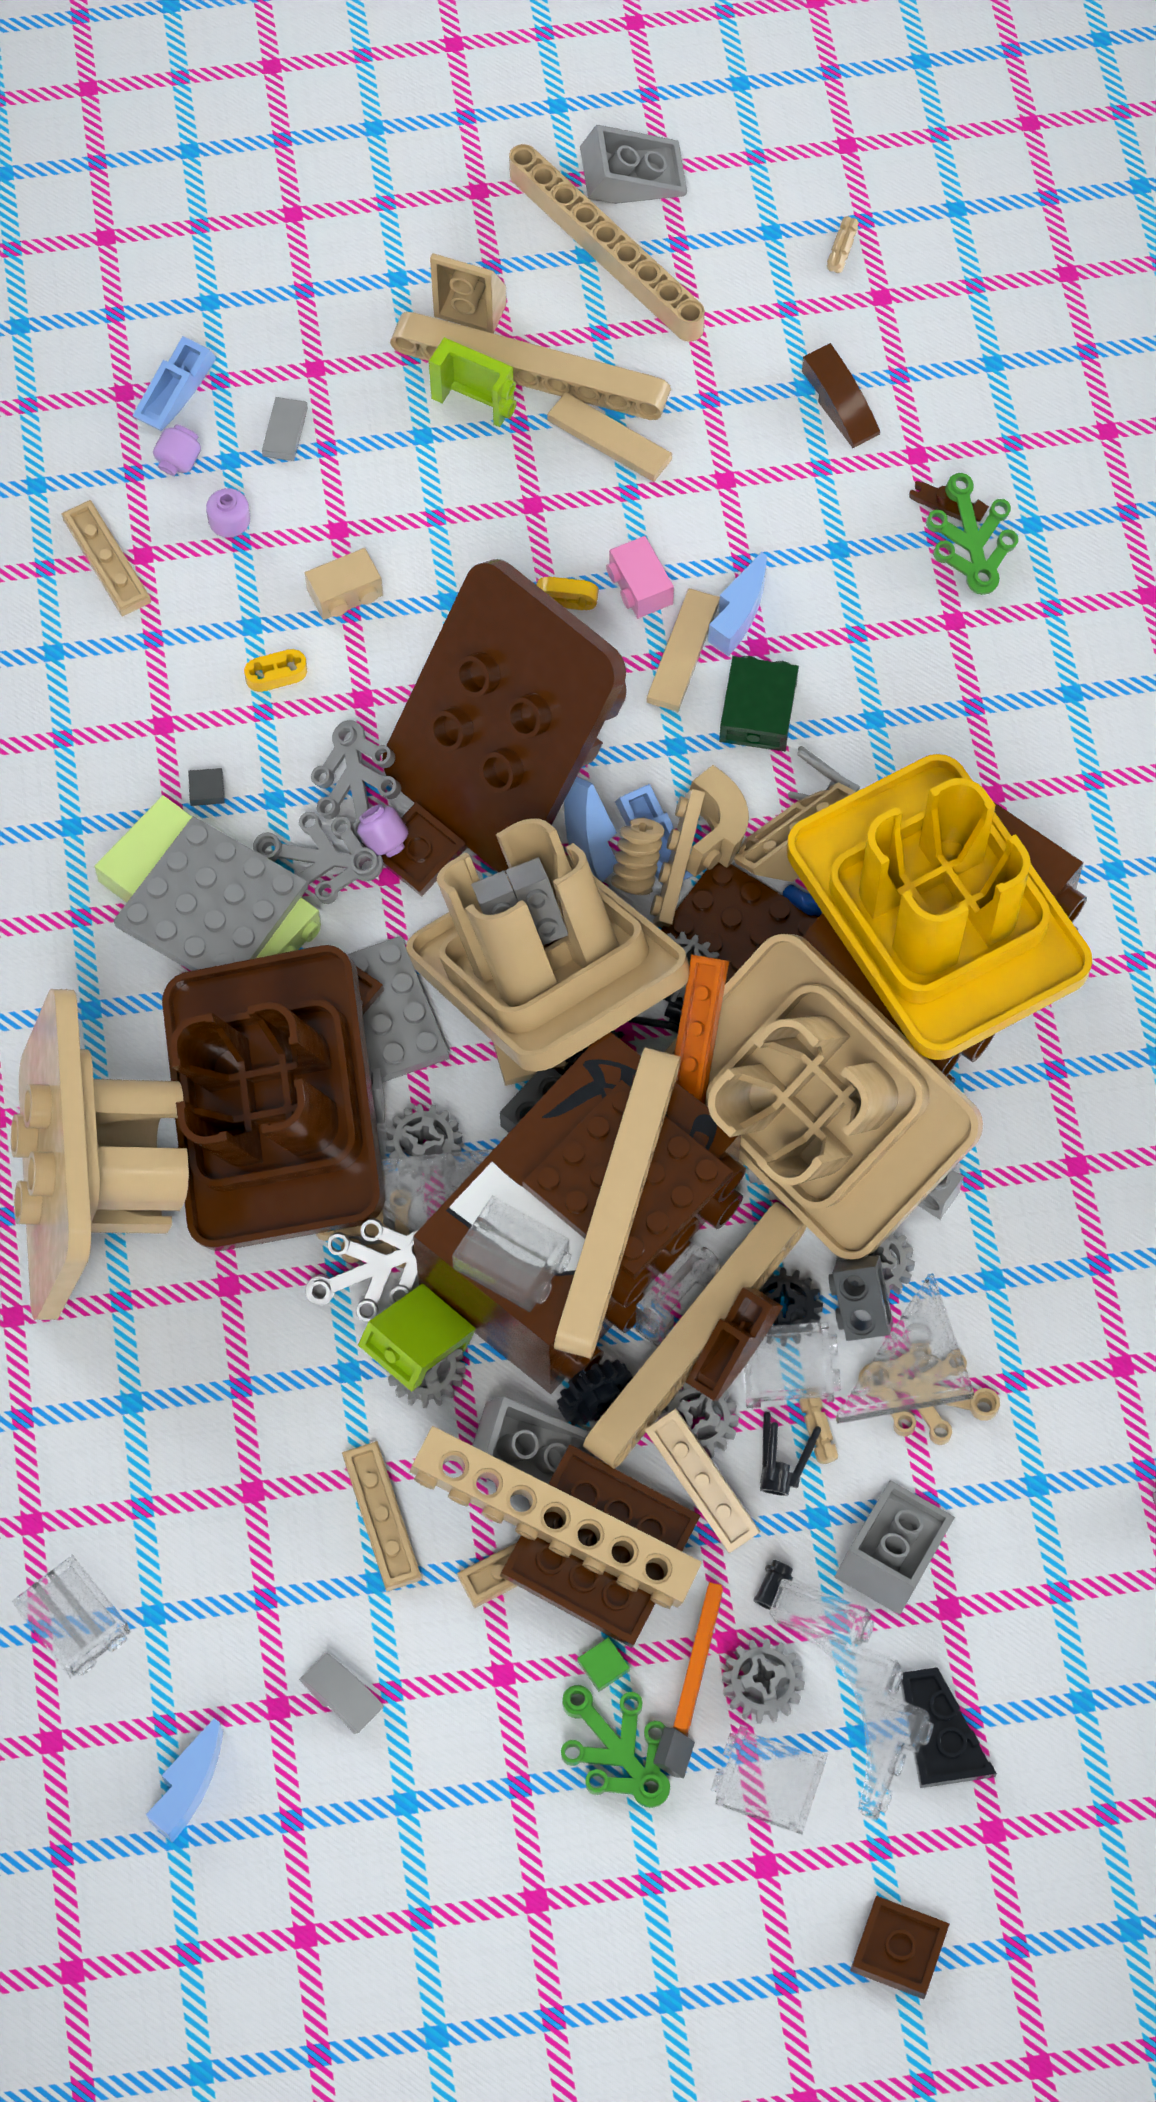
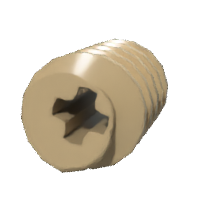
[611,818,665,895]

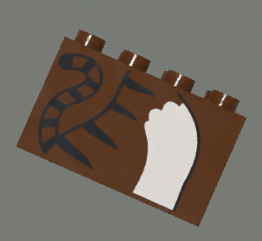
[413,1032,746,1394]

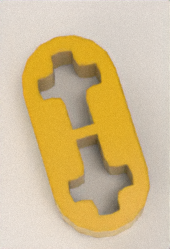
[536,577,599,610]
[244,649,307,692]

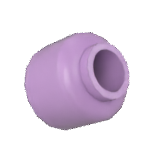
[153,425,201,476]
[206,488,250,537]
[357,804,408,857]

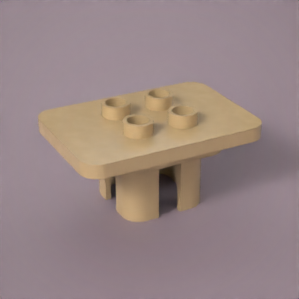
[406,819,690,1071]
[665,934,983,1260]
[11,989,189,1320]

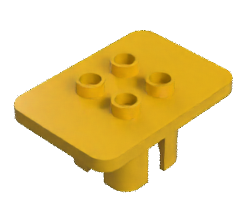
[787,754,1092,1060]

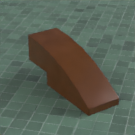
[802,343,880,448]
[685,1287,783,1401]

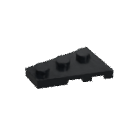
[899,1667,997,1788]

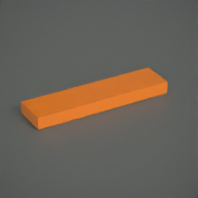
[674,954,729,1104]
[673,1582,723,1737]

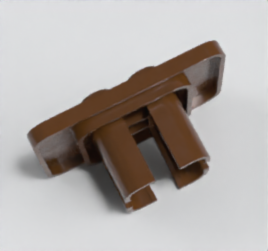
[382,559,627,874]
[162,945,386,1251]

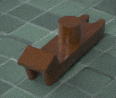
[909,481,989,522]

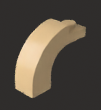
[686,765,749,877]

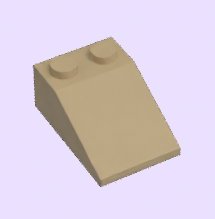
[430,253,506,334]

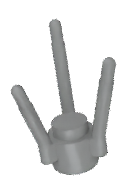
[788,746,860,800]

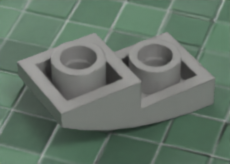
[299,1653,384,1734]

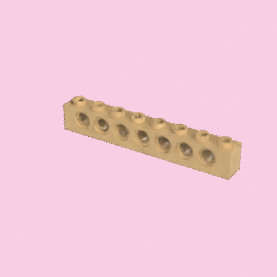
[410,1426,702,1609]

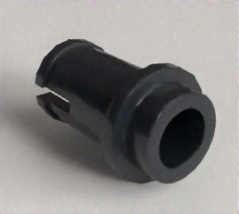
[753,1560,793,1611]

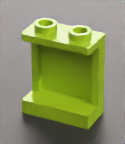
[429,337,517,427]
[358,1283,476,1392]

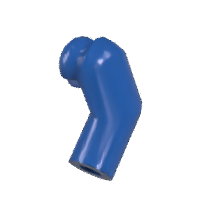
[783,885,823,917]

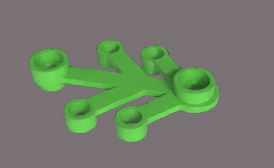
[926,473,1018,595]
[561,1685,670,1808]

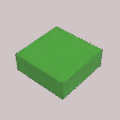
[577,1637,630,1692]

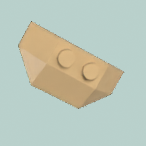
[734,782,856,882]

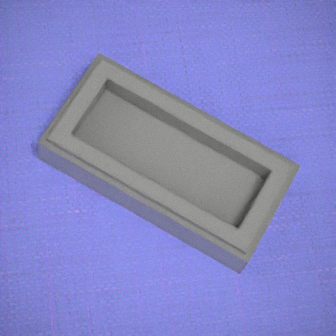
[262,397,308,461]

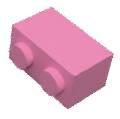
[606,536,674,619]

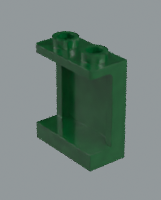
[719,656,799,752]

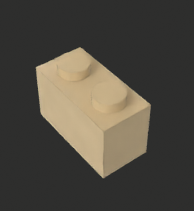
[304,548,383,620]

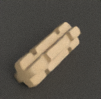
[827,216,859,273]
[799,1393,838,1464]

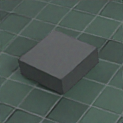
[188,768,225,806]
[653,1727,695,1778]

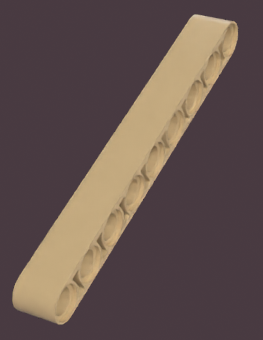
[509,144,705,342]
[390,312,671,420]
[554,1047,681,1359]
[583,1202,807,1469]

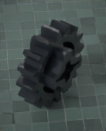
[759,1267,823,1347]
[557,1359,633,1426]

